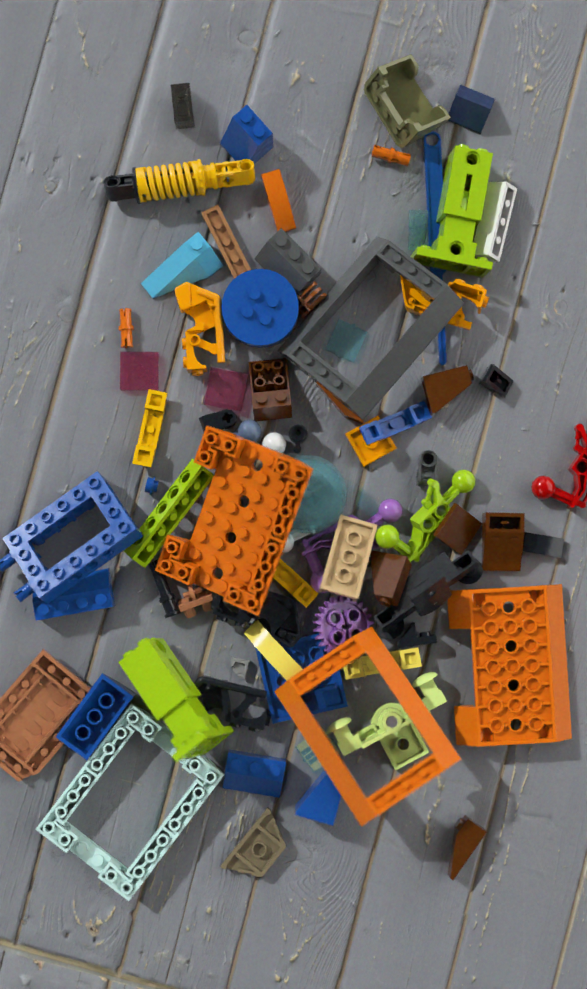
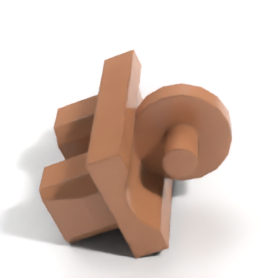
[178,585,213,618]

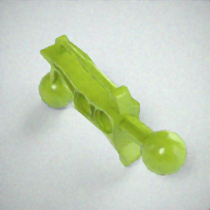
[375,470,476,563]

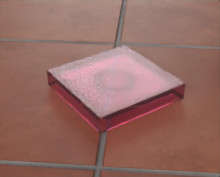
[120,352,159,391]
[204,367,248,412]

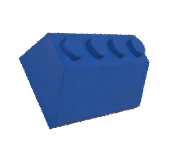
[32,568,115,621]
[56,673,136,760]

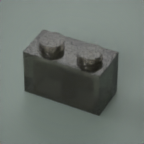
[171,83,195,129]

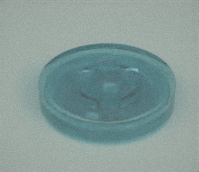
[291,455,347,533]

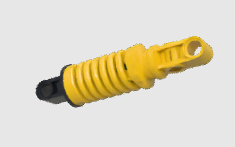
[103,159,256,204]

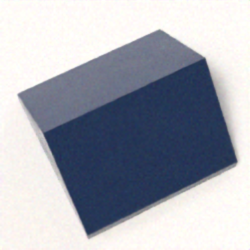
[448,85,495,134]

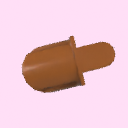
[297,281,327,319]

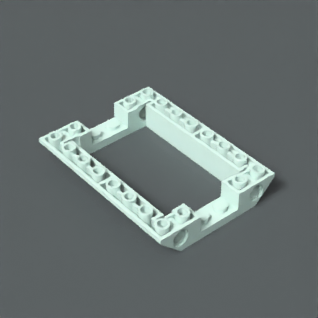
[36,703,224,901]

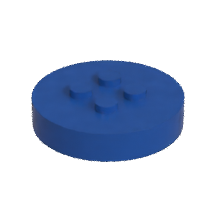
[222,269,299,348]

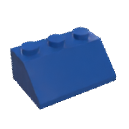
[223,749,286,798]

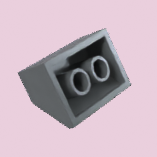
[254,228,321,296]

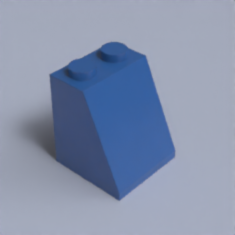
[220,105,273,164]
[295,770,341,825]

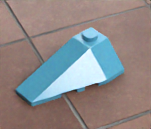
[141,232,224,299]

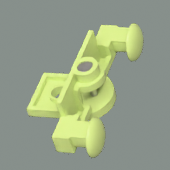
[326,672,447,771]

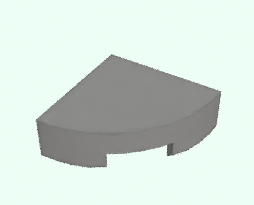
[231,656,250,680]

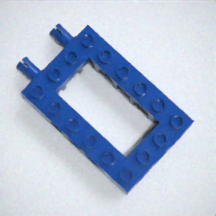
[0,471,143,604]

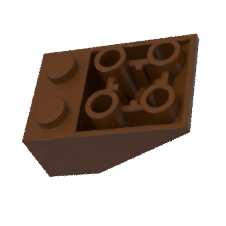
[248,358,292,421]
[482,512,525,571]

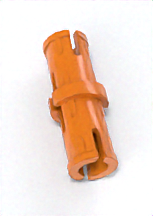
[371,144,411,166]
[119,308,134,348]

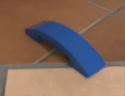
[359,401,432,445]

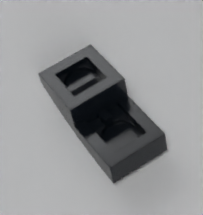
[523,532,564,558]

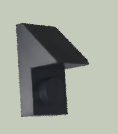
[397,622,437,648]

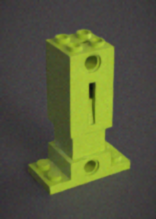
[411,144,493,278]
[118,637,235,762]

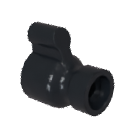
[289,424,308,454]

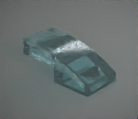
[408,210,428,250]

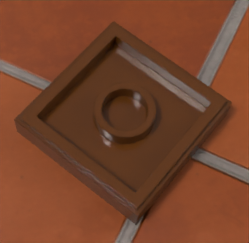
[433,503,482,555]

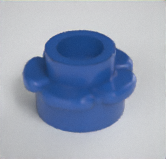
[145,477,159,495]

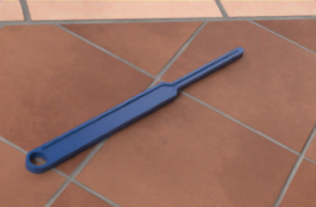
[423,131,447,366]

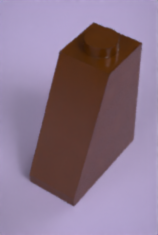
[421,365,474,415]
[370,550,412,607]

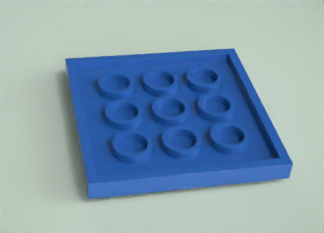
[256,633,348,724]

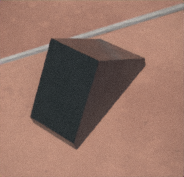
[479,364,514,397]

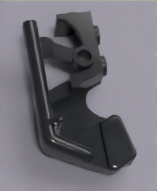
[211,591,301,647]
[194,675,271,732]

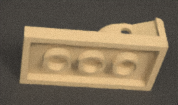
[318,514,378,602]

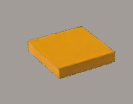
[345,415,397,467]

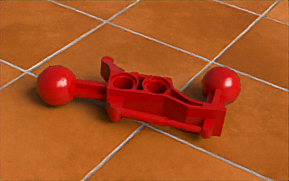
[531,424,587,509]

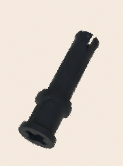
[148,559,181,618]

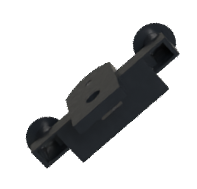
[373,550,483,639]

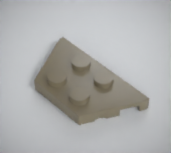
[220,807,286,878]

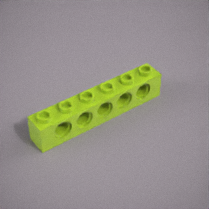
[123,459,214,568]

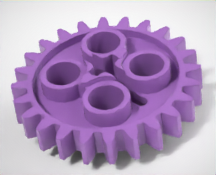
[313,596,374,652]

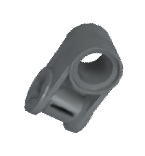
[416,450,437,486]

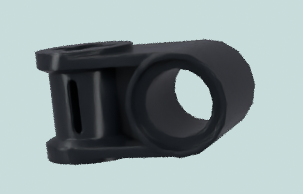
[199,409,237,432]

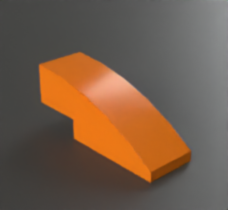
[261,169,296,232]

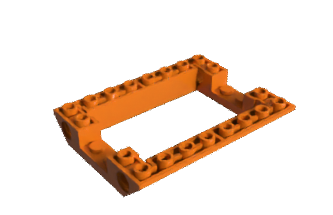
[274,627,461,827]

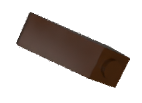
[448,815,487,880]

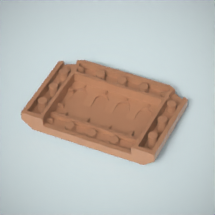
[0,649,91,782]

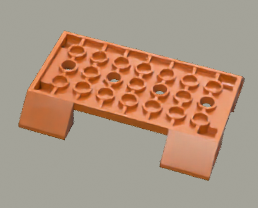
[155,426,313,616]
[447,584,572,747]

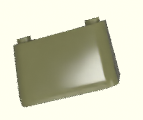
[364,54,451,148]

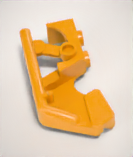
[400,275,489,331]
[175,282,225,376]

